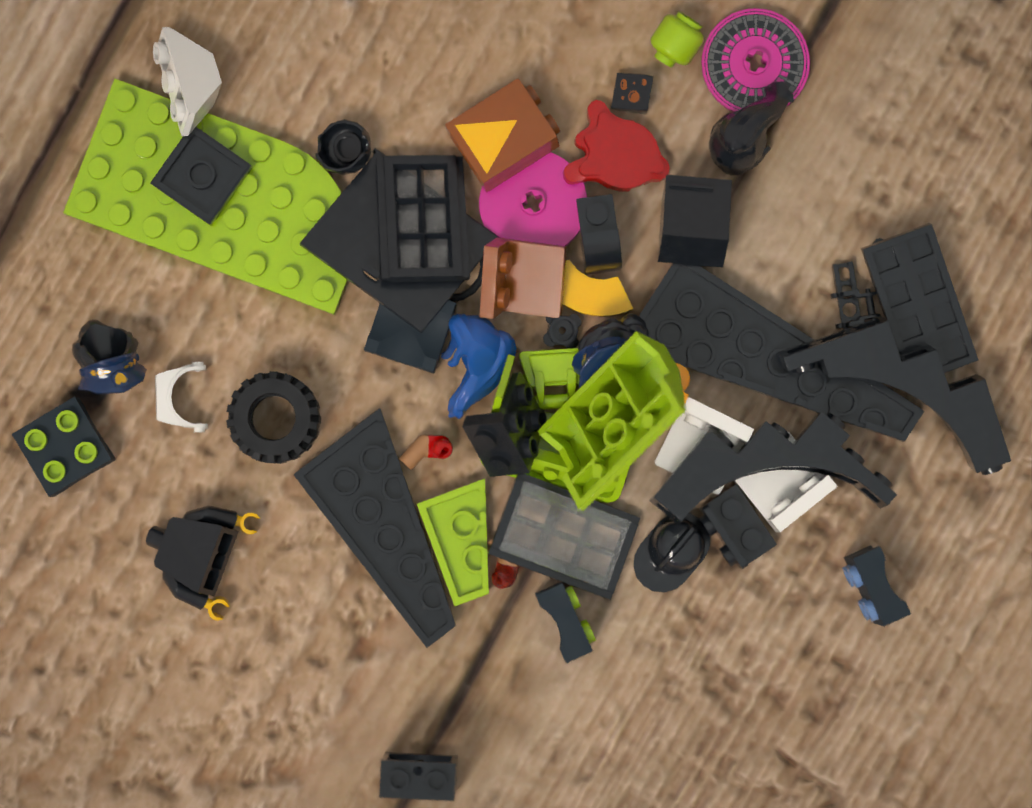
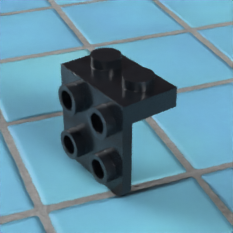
[462,372,547,477]

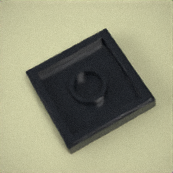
[150,127,253,226]

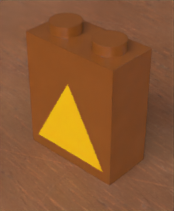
[445,78,561,192]

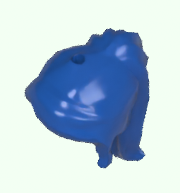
[441,314,517,419]

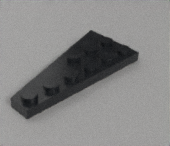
[293,408,456,648]

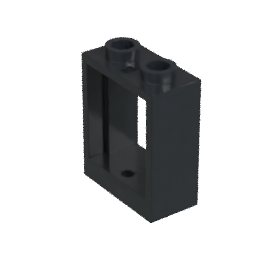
[379,752,458,801]

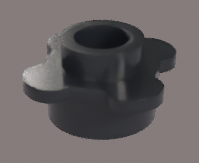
[543,314,581,349]

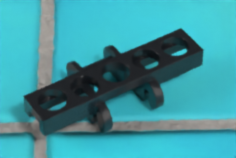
[830,261,881,330]

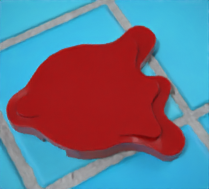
[563,100,670,192]

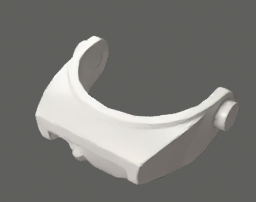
[155,362,208,433]

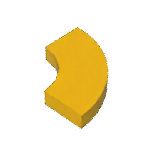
[562,259,633,317]

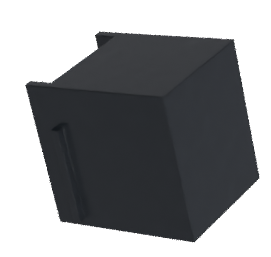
[658,174,732,268]

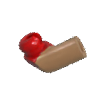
[398,435,453,471]

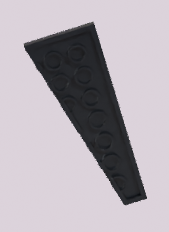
[639,263,924,442]

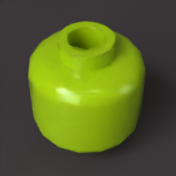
[650,11,704,68]

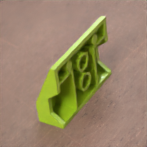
[538,331,686,511]

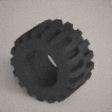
[226,371,321,464]

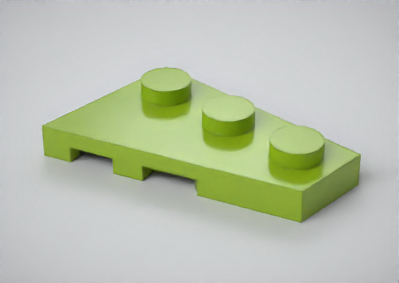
[417,479,489,606]

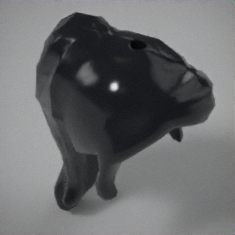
[708,81,794,176]

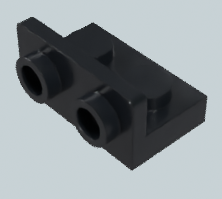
[699,484,777,569]

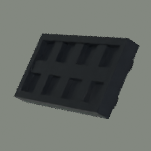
[861,223,978,373]

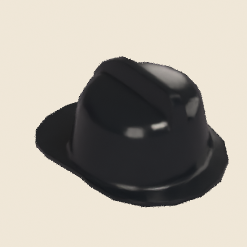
[633,513,710,593]

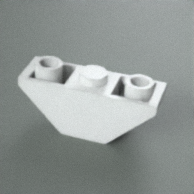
[153,27,222,136]

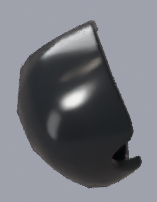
[315,119,371,175]

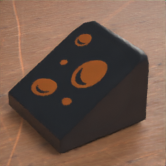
[611,73,653,115]

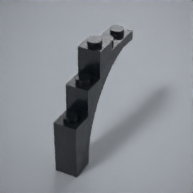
[649,412,897,524]

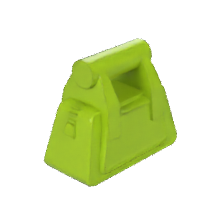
[519,348,580,410]

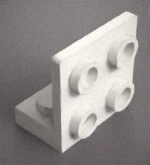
[655,397,754,495]
[735,432,838,532]

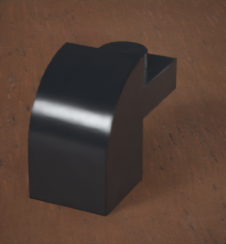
[576,194,622,275]

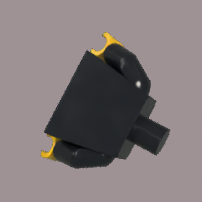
[146,506,260,621]

